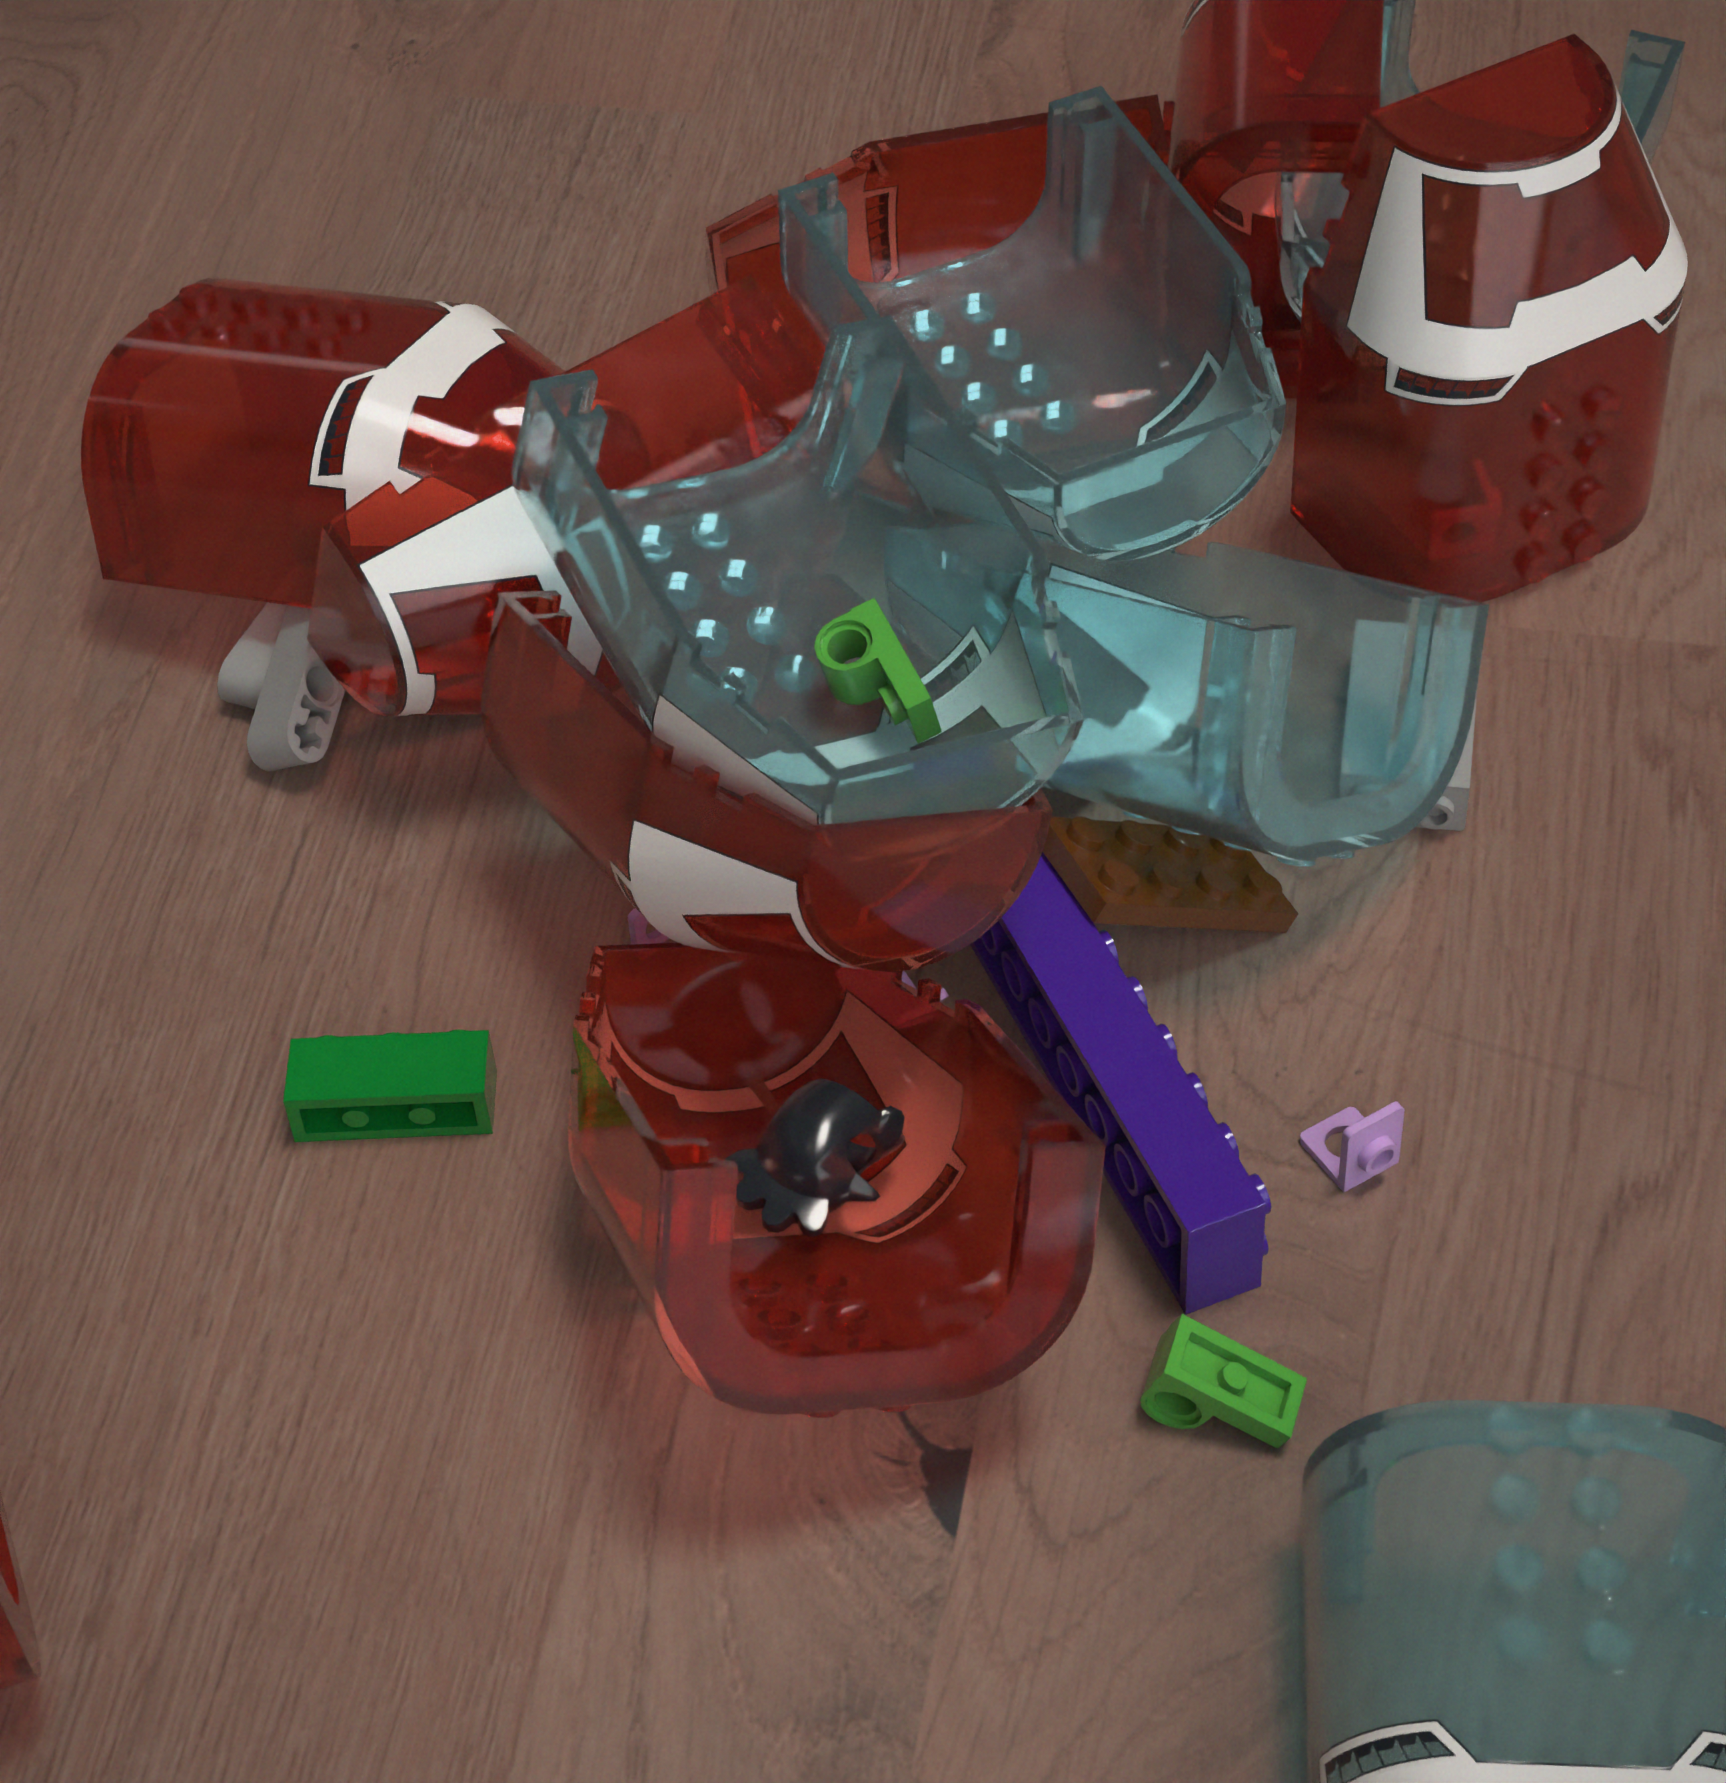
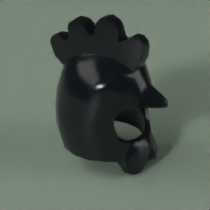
[724,1078,905,1237]

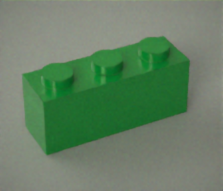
[283,1029,497,1142]

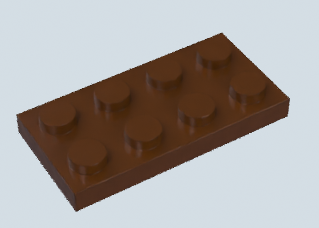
[1031,816,1298,933]

